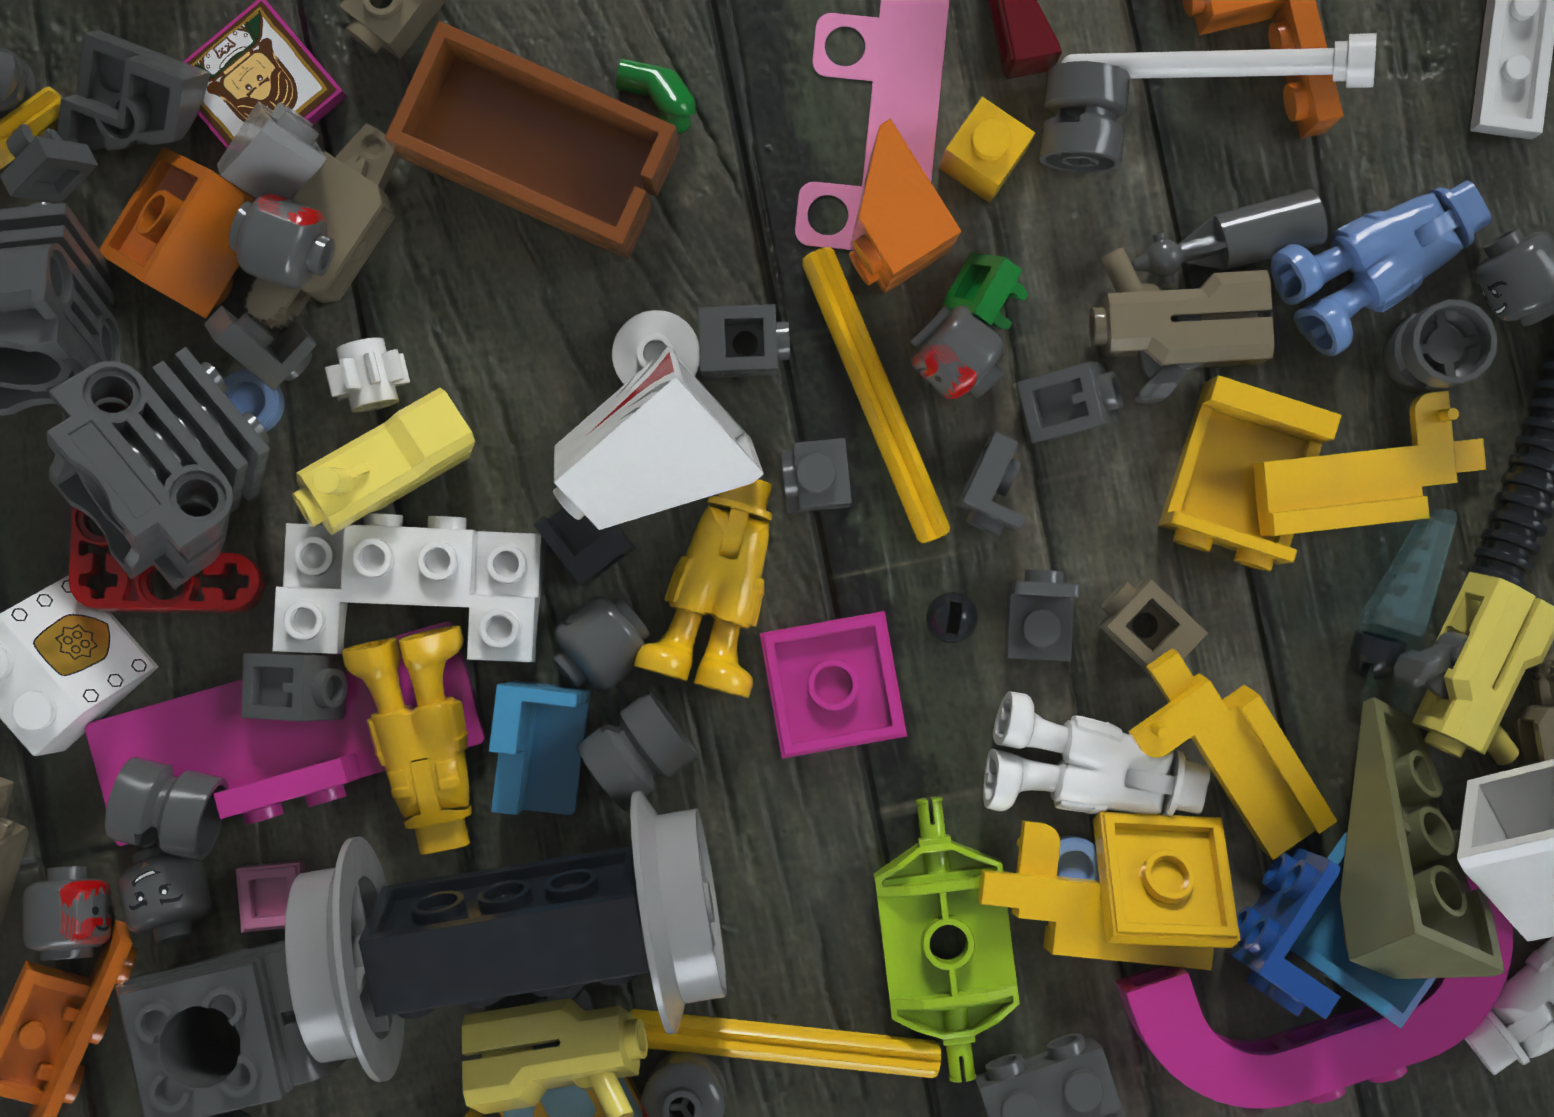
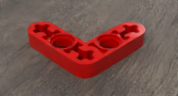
[68,506,265,613]

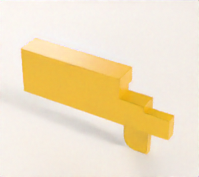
[1253,391,1486,536]
[1128,648,1337,860]
[978,821,1214,970]

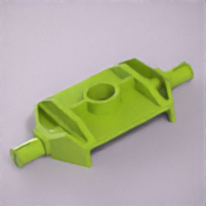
[873,797,1020,1083]

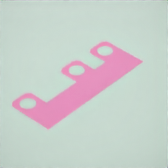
[795,0,949,250]

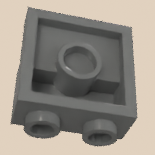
[975,1033,1123,1117]

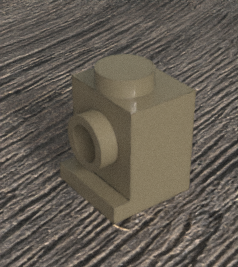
[339,0,445,60]
[1098,579,1208,679]

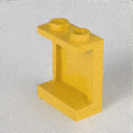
[1158,375,1342,572]

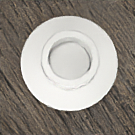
[612,310,700,385]

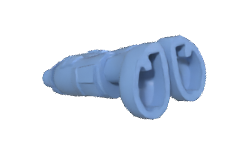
[1271,180,1492,356]

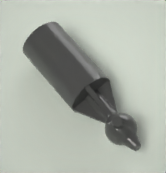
[1132,189,1327,284]

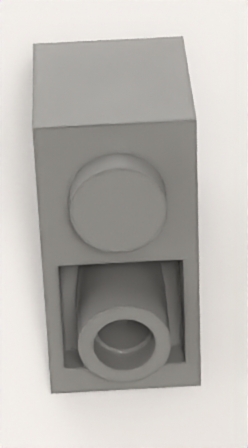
[217,101,327,199]

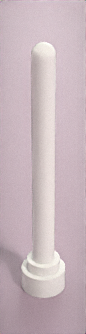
[1061,33,1377,88]

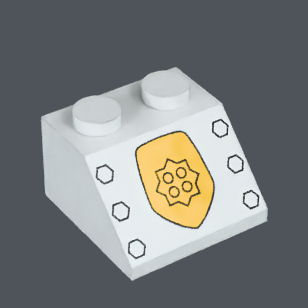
[0,575,159,756]

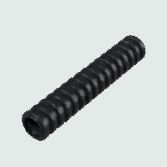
[1467,343,1554,590]

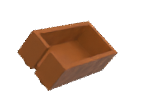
[385,21,680,260]

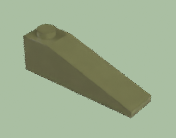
[1340,697,1505,979]

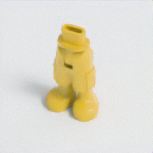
[634,479,773,698]
[342,625,472,854]

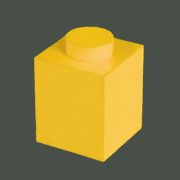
[939,96,1035,203]

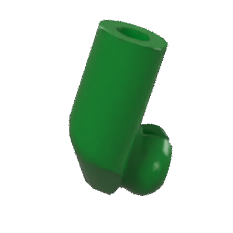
[616,58,696,134]

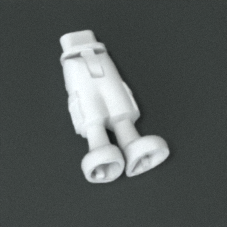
[983,691,1210,816]
[1464,937,1554,1075]

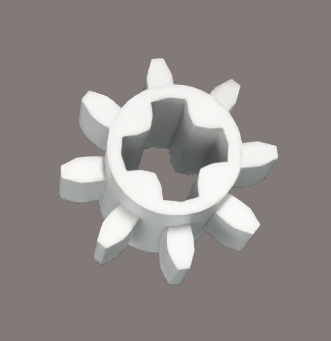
[325,338,410,412]

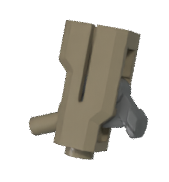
[1089,247,1274,404]

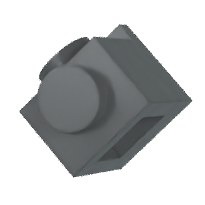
[698,304,790,380]
[780,438,852,514]

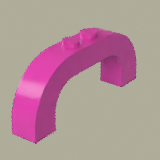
[1114,872,1513,1108]

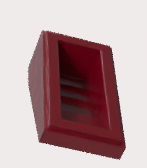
[987,0,1062,80]

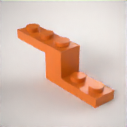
[1182,0,1344,139]

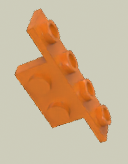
[0,919,137,1117]

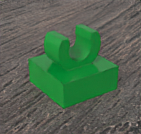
[941,252,1028,329]

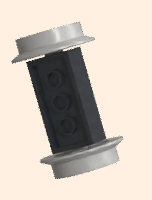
[285,791,727,1082]

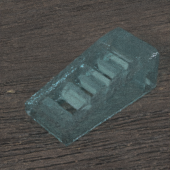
[1357,509,1458,637]

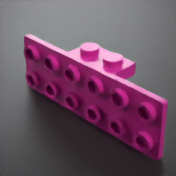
[85,621,486,846]

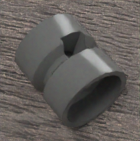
[1039,61,1130,173]
[1383,299,1497,394]
[576,690,699,811]
[105,757,228,861]

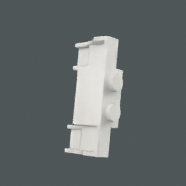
[273,513,546,662]

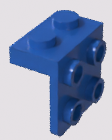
[1224,847,1340,1019]

